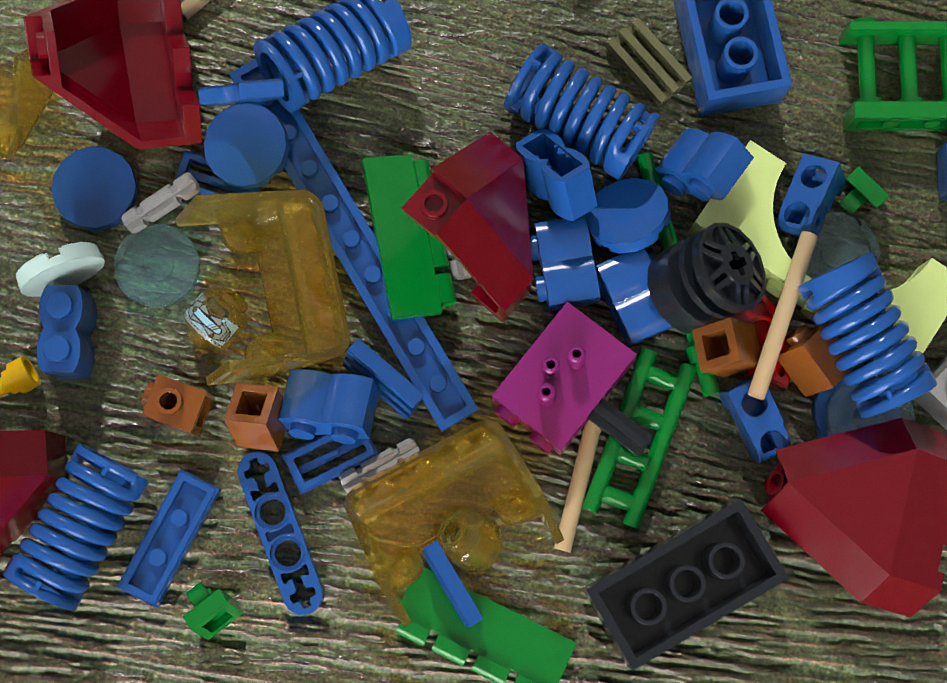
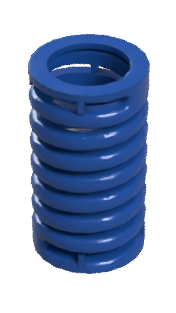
[254,0,412,112]
[503,43,661,181]
[797,251,938,418]
[2,444,150,611]

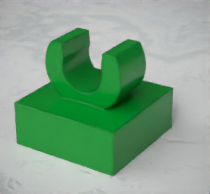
[839,166,889,215]
[183,582,244,640]

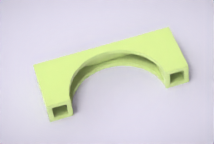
[688,140,947,371]

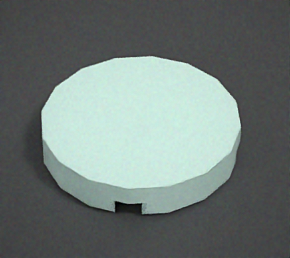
[16,242,105,297]

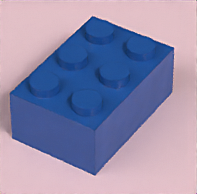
[674,0,792,117]

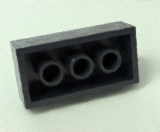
[582,499,789,671]

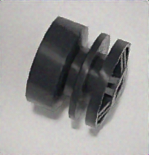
[647,223,766,333]

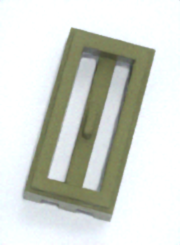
[606,17,692,107]

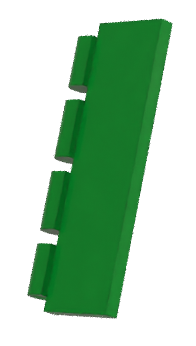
[361,154,457,320]
[395,565,577,683]

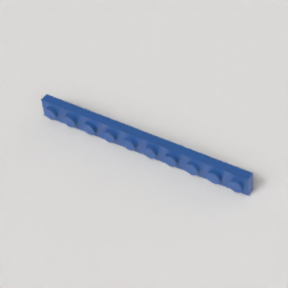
[229,59,479,433]

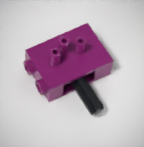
[492,302,652,456]

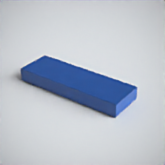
[117,469,222,607]

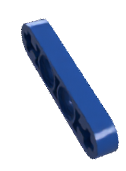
[237,451,325,615]

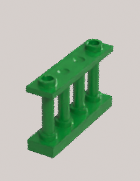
[838,17,947,131]

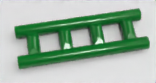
[582,348,696,530]

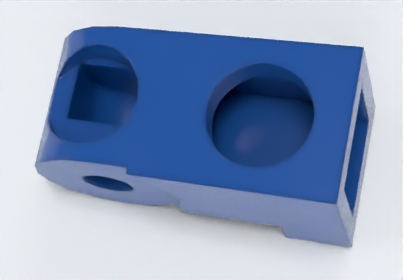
[778,154,846,237]
[718,377,791,464]

